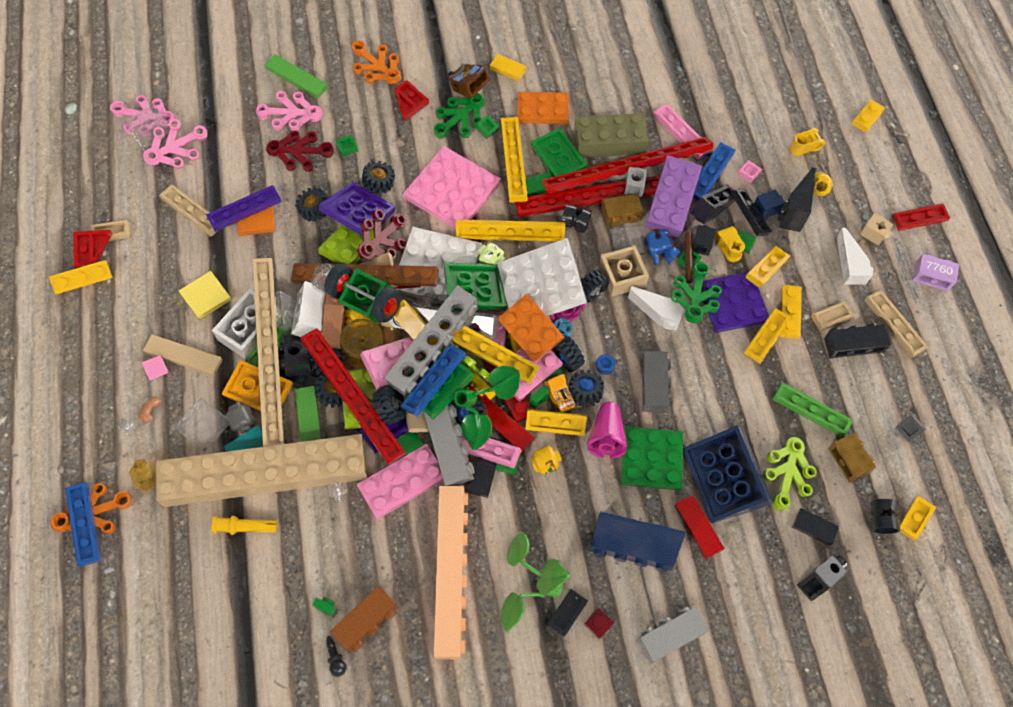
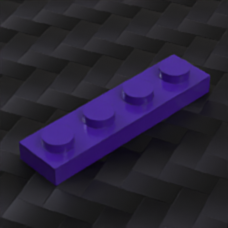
[206,185,282,232]

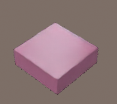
[737,160,763,184]
[142,355,169,380]

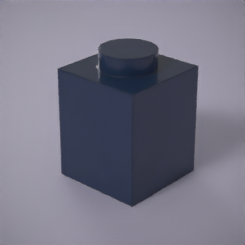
[754,189,784,219]

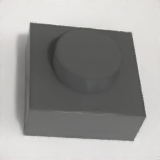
[896,414,927,442]

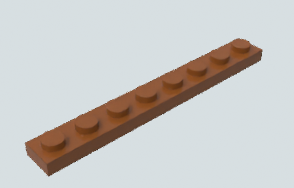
[291,263,439,287]

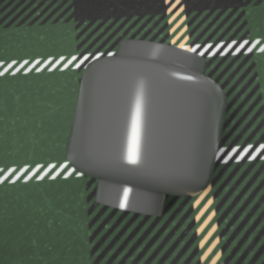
[226,402,256,433]

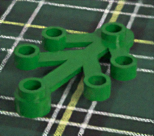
[434,93,485,139]
[670,262,722,324]

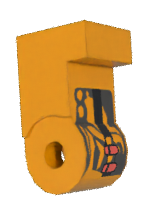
[544,374,575,413]

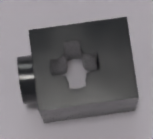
[692,225,716,256]

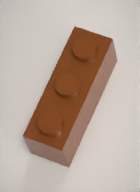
[330,586,398,654]

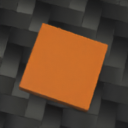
[237,206,276,236]

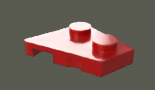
[394,79,429,121]
[73,230,112,269]

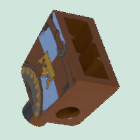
[447,64,490,99]

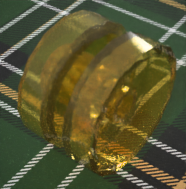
[340,318,385,368]

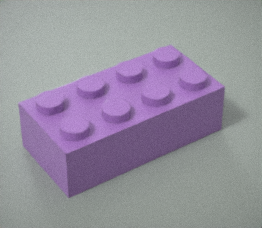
[644,155,702,238]

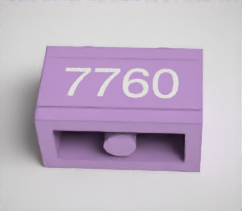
[912,254,959,291]

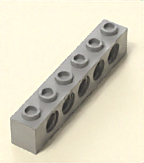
[384,285,478,397]
[381,303,498,340]

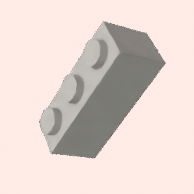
[638,607,709,664]

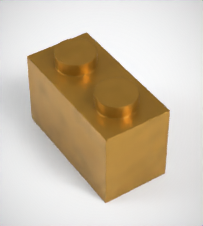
[601,193,643,227]
[828,433,877,483]

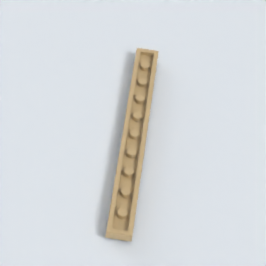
[252,258,284,447]

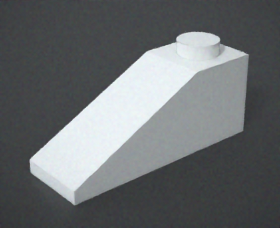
[836,228,873,285]
[628,286,684,330]

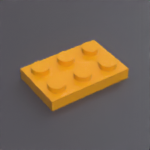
[222,360,293,412]

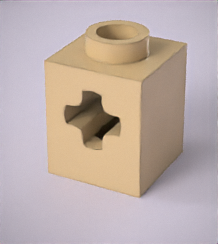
[860,213,894,246]

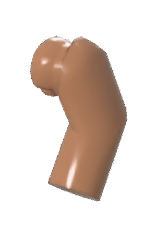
[138,395,161,424]

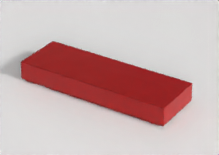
[892,203,950,231]
[674,495,725,559]

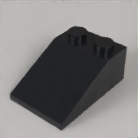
[777,167,816,232]

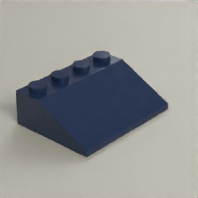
[683,425,774,523]
[589,511,686,572]

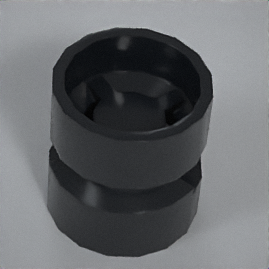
[561,203,592,233]
[871,499,900,534]

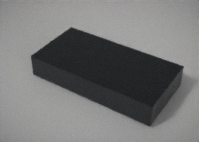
[792,508,839,546]
[547,589,588,638]

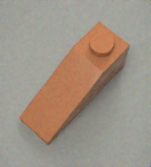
[321,294,347,348]

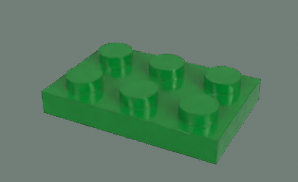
[531,128,588,177]

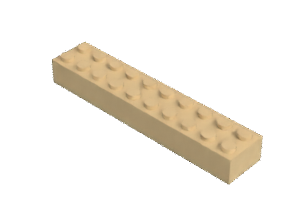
[156,434,368,507]

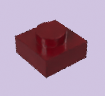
[584,608,614,640]

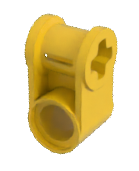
[789,128,826,156]
[715,226,745,262]

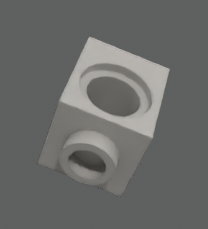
[624,167,647,197]

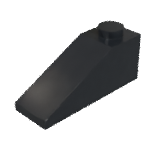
[691,185,735,224]

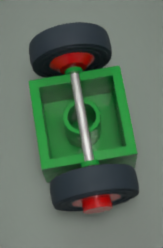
[324,264,401,323]

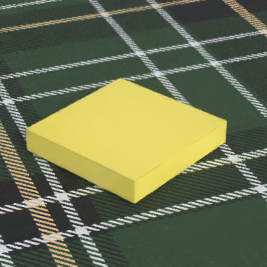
[179,271,232,320]

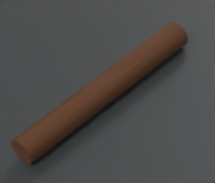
[685,232,693,283]

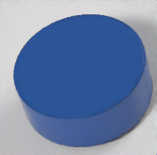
[596,354,615,375]

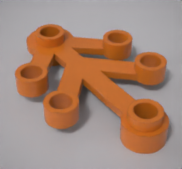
[352,40,402,84]
[51,483,133,534]

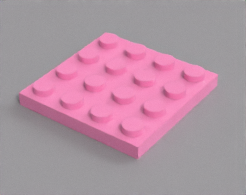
[403,146,501,229]

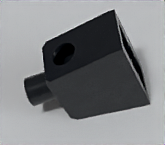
[797,555,847,602]

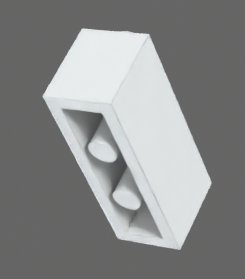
[291,281,326,337]

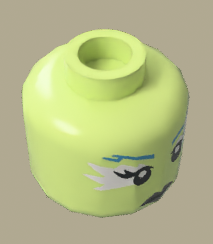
[478,243,505,264]

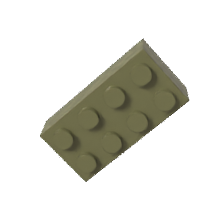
[574,113,649,157]

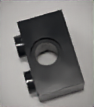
[279,334,309,377]

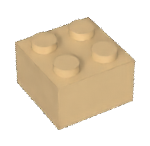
[599,245,649,297]

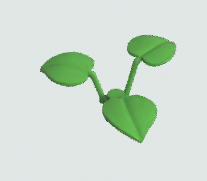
[501,531,570,633]

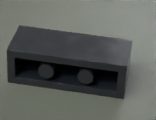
[824,323,891,359]

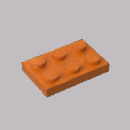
[517,92,569,124]
[498,293,565,363]

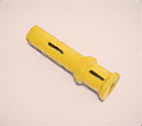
[211,515,278,535]

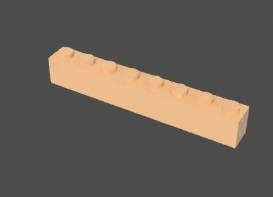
[434,486,468,660]

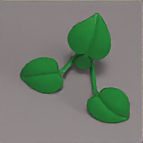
[454,364,520,450]

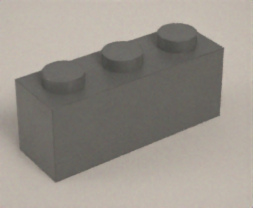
[642,351,672,413]

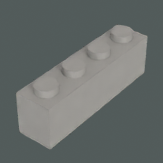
[424,404,474,486]

